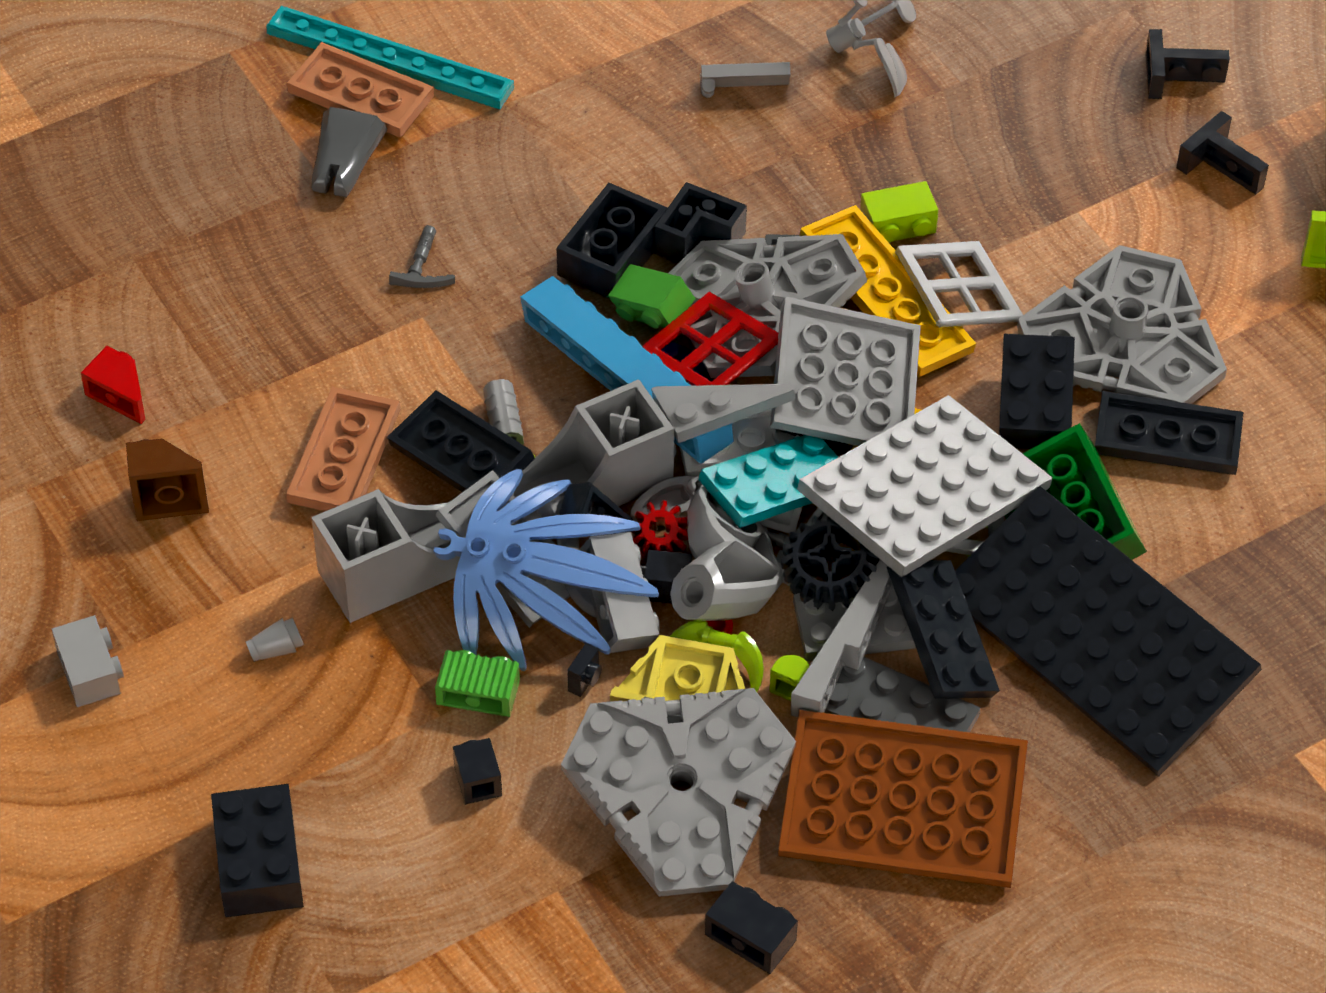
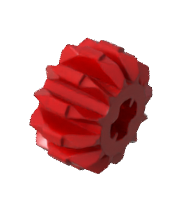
[630,500,688,558]

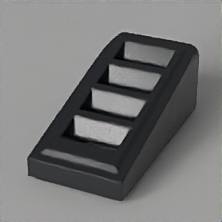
[559,482,633,536]

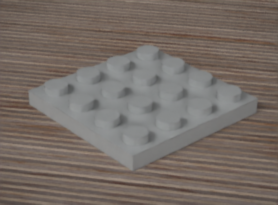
[770,296,921,446]

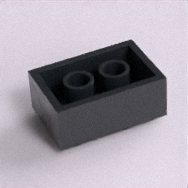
[556,182,668,299]
[999,334,1075,449]
[211,783,304,918]

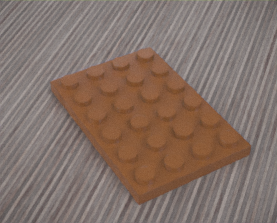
[778,710,1028,888]

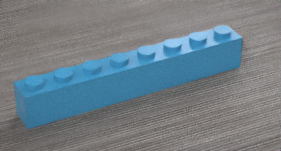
[520,276,734,464]

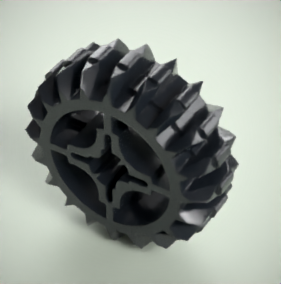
[781,515,880,611]

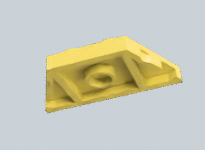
[610,635,745,702]

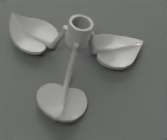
[826,0,916,98]

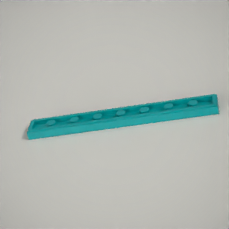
[266,5,514,110]

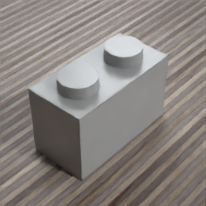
[52,615,124,707]

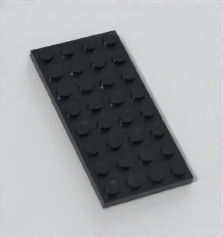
[955,486,1262,776]

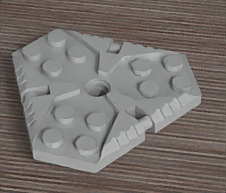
[668,234,867,378]
[1017,245,1227,404]
[561,688,796,897]

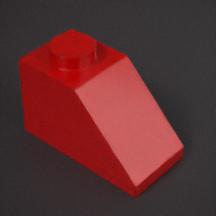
[81,345,146,424]

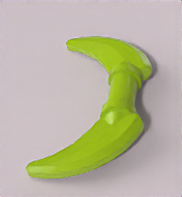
[670,620,764,692]

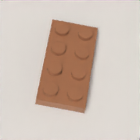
[287,42,434,138]
[286,386,400,511]

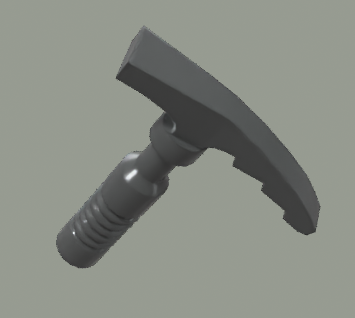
[389,225,455,288]

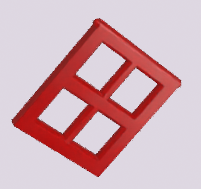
[642,291,779,386]

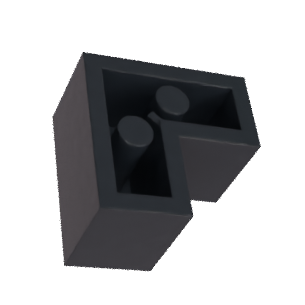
[654,182,747,263]

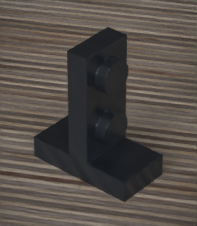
[1145,29,1230,99]
[1176,111,1269,195]

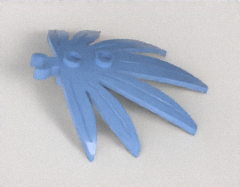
[433,469,659,671]

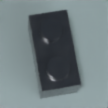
[705,881,798,974]

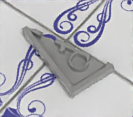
[651,384,795,443]

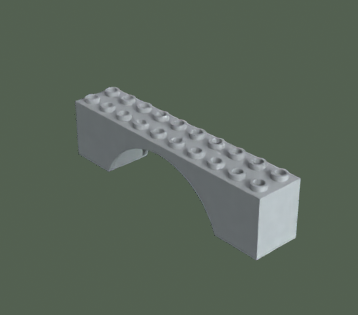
[311,379,674,623]

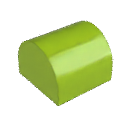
[769,655,809,701]

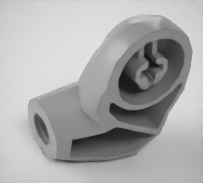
[670,487,783,621]

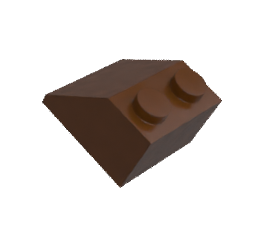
[126,438,209,521]

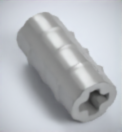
[483,379,524,445]

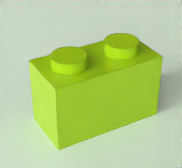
[860,181,938,243]

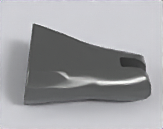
[311,107,387,198]

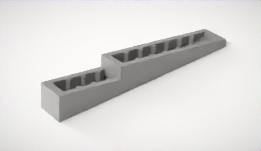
[791,560,893,717]

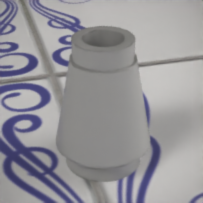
[245,618,304,662]

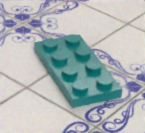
[698,435,838,528]

